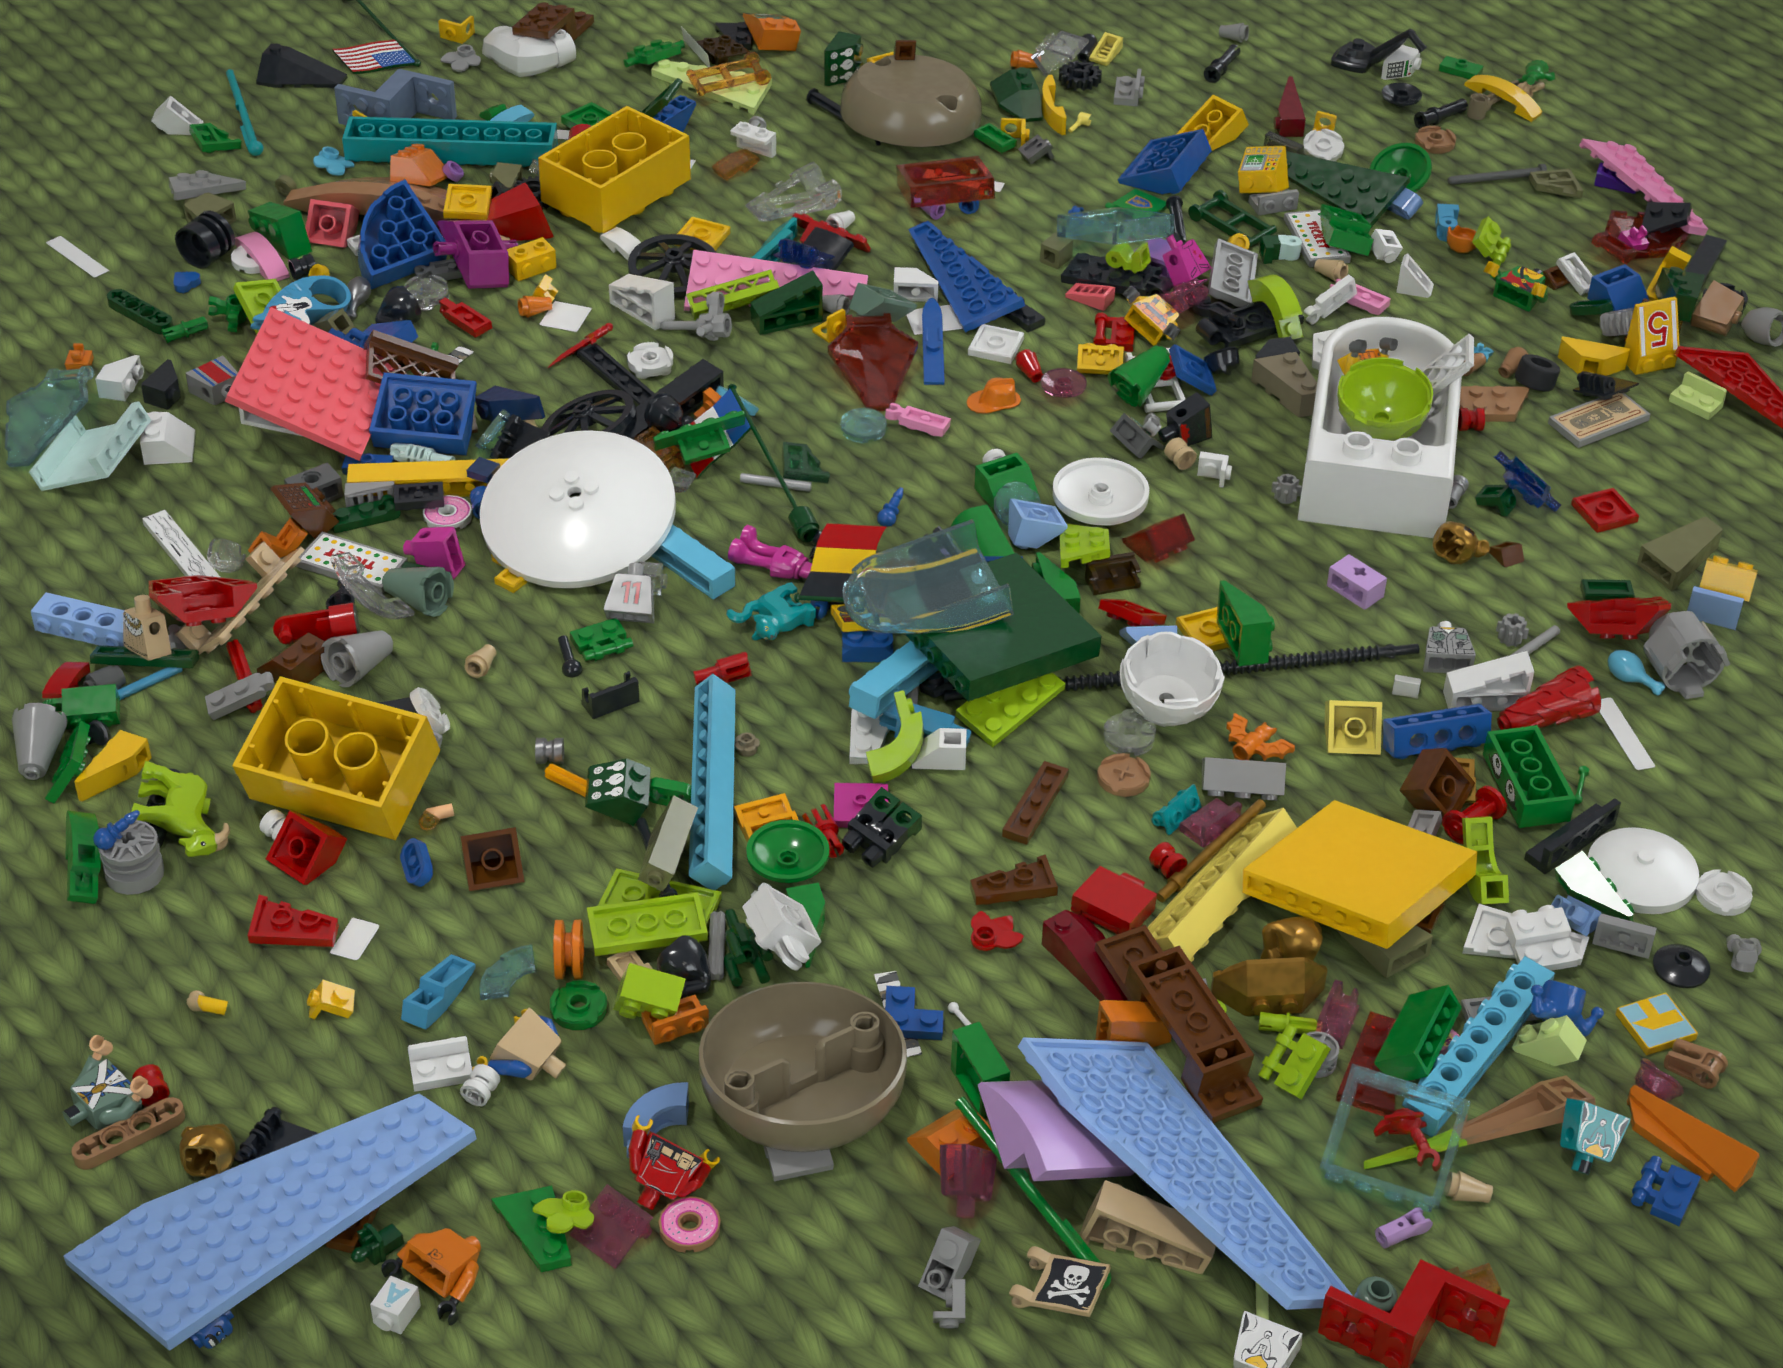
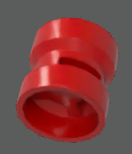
[1458,408,1485,431]
[1149,842,1188,879]
[132,1064,170,1107]

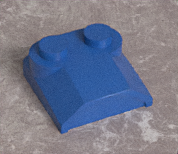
[842,625,893,662]

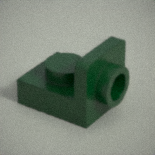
[1475,484,1516,517]

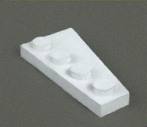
[850,709,890,765]
[1462,904,1589,965]

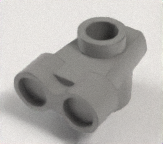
[1726,934,1762,972]

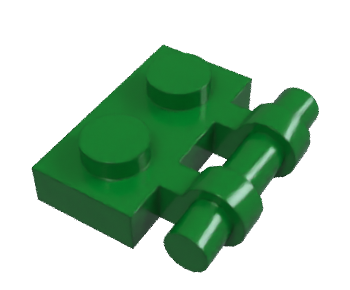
[570,617,633,661]

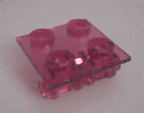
[1159,278,1209,313]
[570,1184,653,1269]

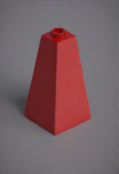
[457,182,554,241]

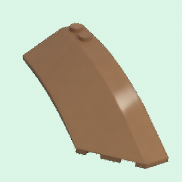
[283,177,457,233]

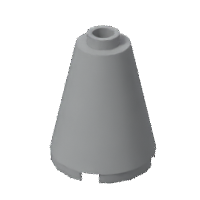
[321,630,393,687]
[12,703,67,780]

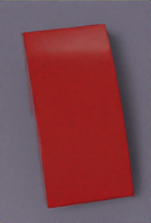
[42,662,90,699]

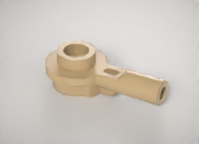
[1518,81,1545,97]

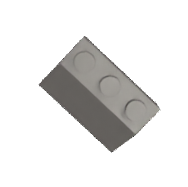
[1202,757,1286,800]

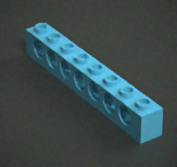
[1402,956,1555,1137]

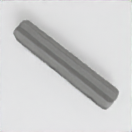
[708,911,726,981]

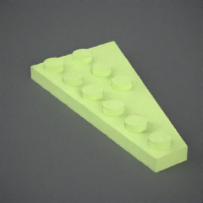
[651,59,772,115]

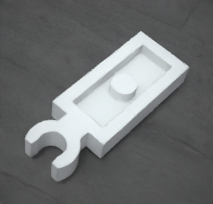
[1304,274,1357,325]

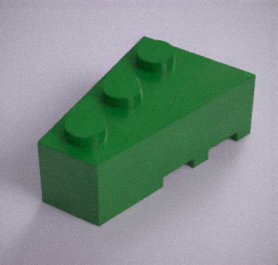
[248,202,312,260]

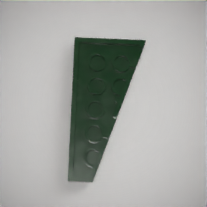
[1286,151,1410,228]

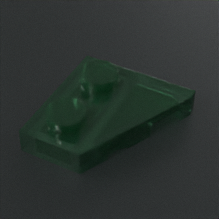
[782,441,830,484]

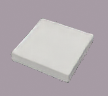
[968,324,1024,364]

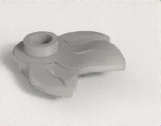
[441,44,481,72]

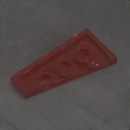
[1336,1011,1396,1116]

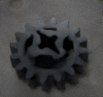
[1058,60,1102,91]

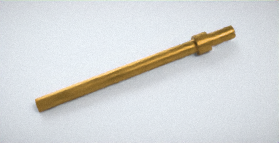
[1157,799,1266,902]

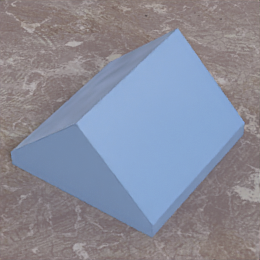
[1687,586,1744,630]

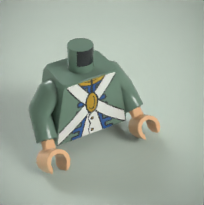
[62,1035,153,1130]

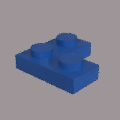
[885,985,943,1040]

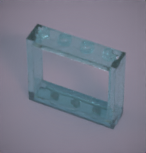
[1057,207,1174,245]
[1319,1064,1471,1213]

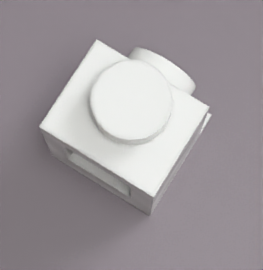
[1371,229,1403,263]

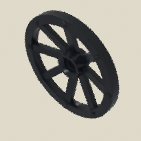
[628,234,717,298]
[541,389,636,437]

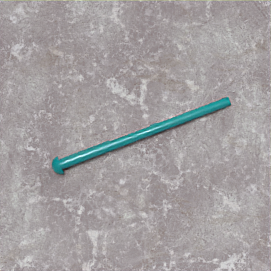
[226,69,264,156]

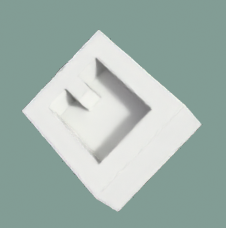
[1197,452,1232,488]

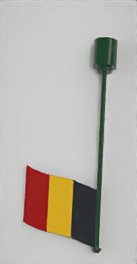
[794,523,887,603]

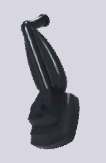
[1331,29,1427,73]

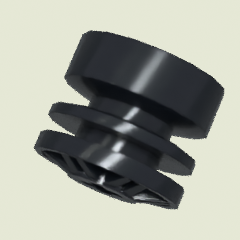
[175,210,235,269]

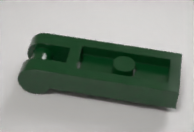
[332,494,401,533]

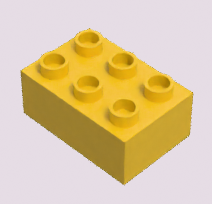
[538,106,691,233]
[232,676,440,840]

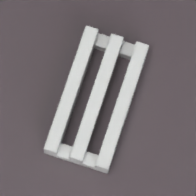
[1556,252,1593,296]

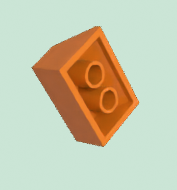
[390,144,448,186]

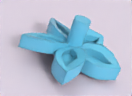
[1474,343,1494,362]

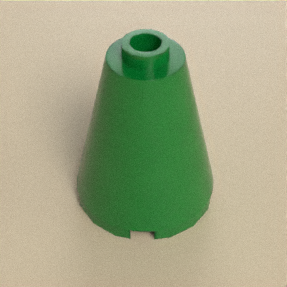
[1107,345,1170,407]

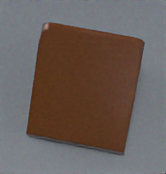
[894,40,916,60]
[1543,265,1570,290]
[1489,541,1524,567]

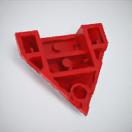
[1567,596,1671,639]

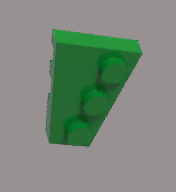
[45,720,91,804]
[491,1185,572,1272]

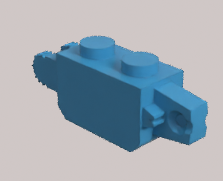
[879,704,971,747]

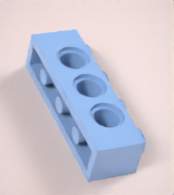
[31,592,125,647]

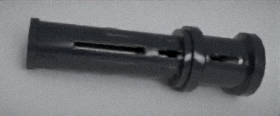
[1204,44,1241,83]
[1414,98,1468,129]

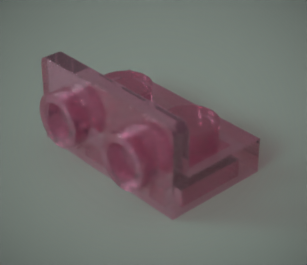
[1179,798,1242,848]

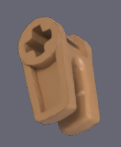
[1664,1038,1728,1089]

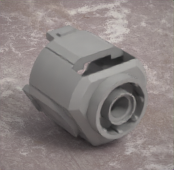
[1644,611,1730,699]

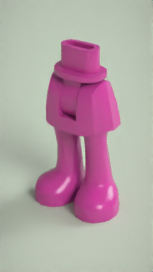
[728,525,812,579]

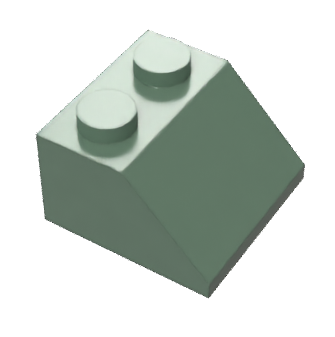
[849,283,917,323]

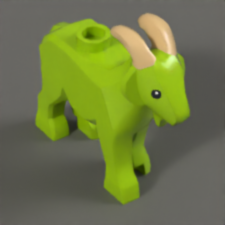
[131,761,230,857]

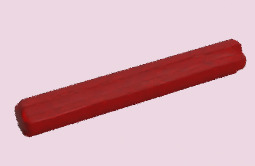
[226,639,263,713]

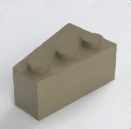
[1251,352,1317,417]

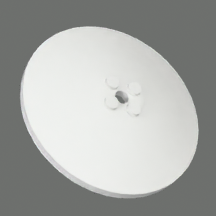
[480,431,676,588]

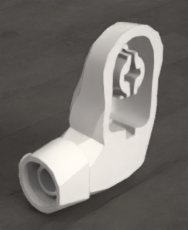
[482,26,576,77]

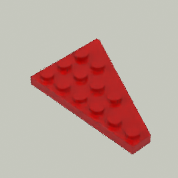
[1674,346,1783,429]

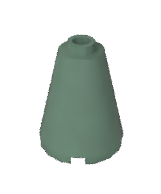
[382,567,454,617]

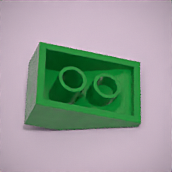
[1216,580,1275,666]

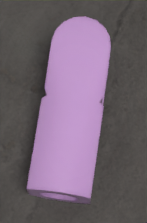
[1375,1207,1433,1249]

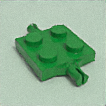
[623,39,685,68]

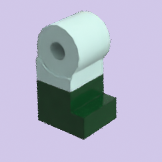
[1259,235,1302,264]

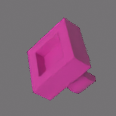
[1618,225,1649,252]

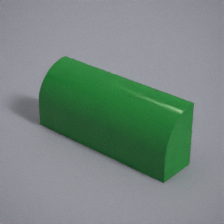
[950,505,1014,568]
[1374,985,1462,1081]

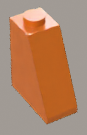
[1095,1000,1172,1047]

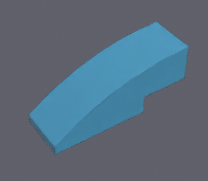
[401,954,476,1030]

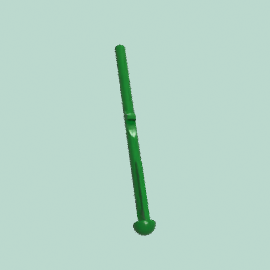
[955,1097,1112,1290]

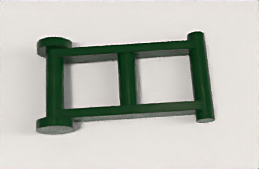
[637,78,683,118]
[1188,190,1277,248]

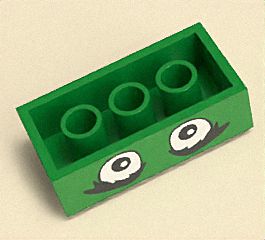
[1483,725,1576,828]

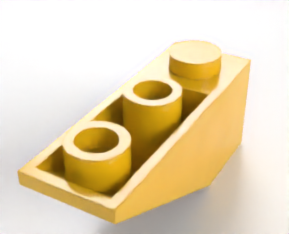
[74,730,152,801]

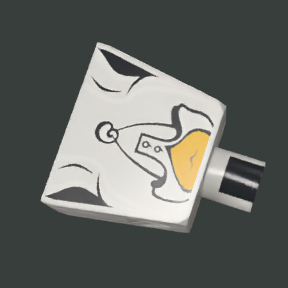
[1233,1311,1302,1368]

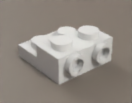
[1505,905,1579,971]

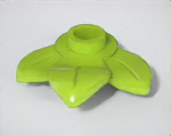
[533,1190,594,1234]

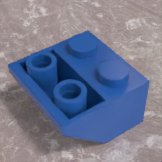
[1587,264,1649,311]

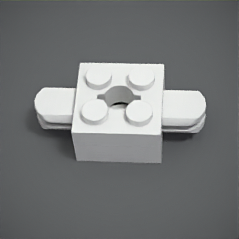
[742,883,821,971]

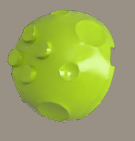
[1337,357,1433,441]

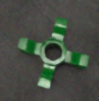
[208,293,247,332]

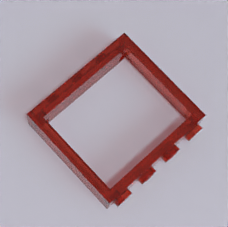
[896,156,995,208]

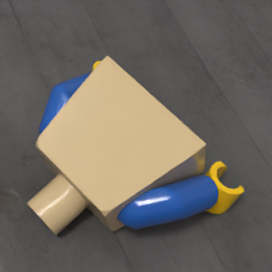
[472,1007,566,1080]

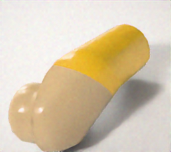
[187,990,228,1015]

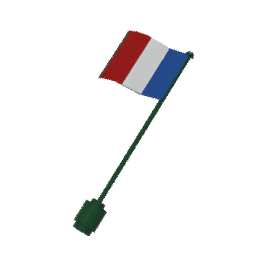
[690,384,819,542]

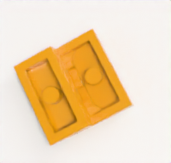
[733,793,799,843]

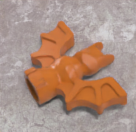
[1226,713,1295,761]

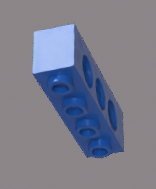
[1383,704,1492,759]

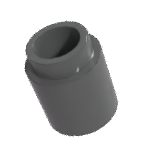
[84,665,126,690]

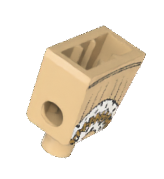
[123,595,172,661]

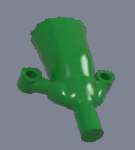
[1515,60,1556,85]

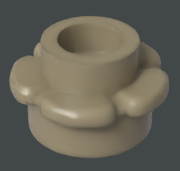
[734,732,760,757]

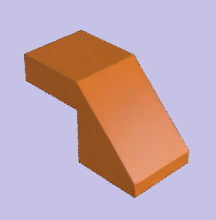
[248,518,307,558]

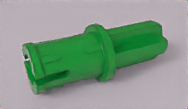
[162,316,209,343]

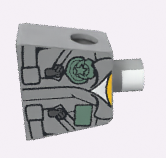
[1423,621,1476,673]

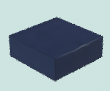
[466,457,500,484]

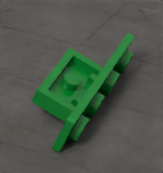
[653,410,745,465]

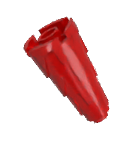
[1497,665,1601,730]

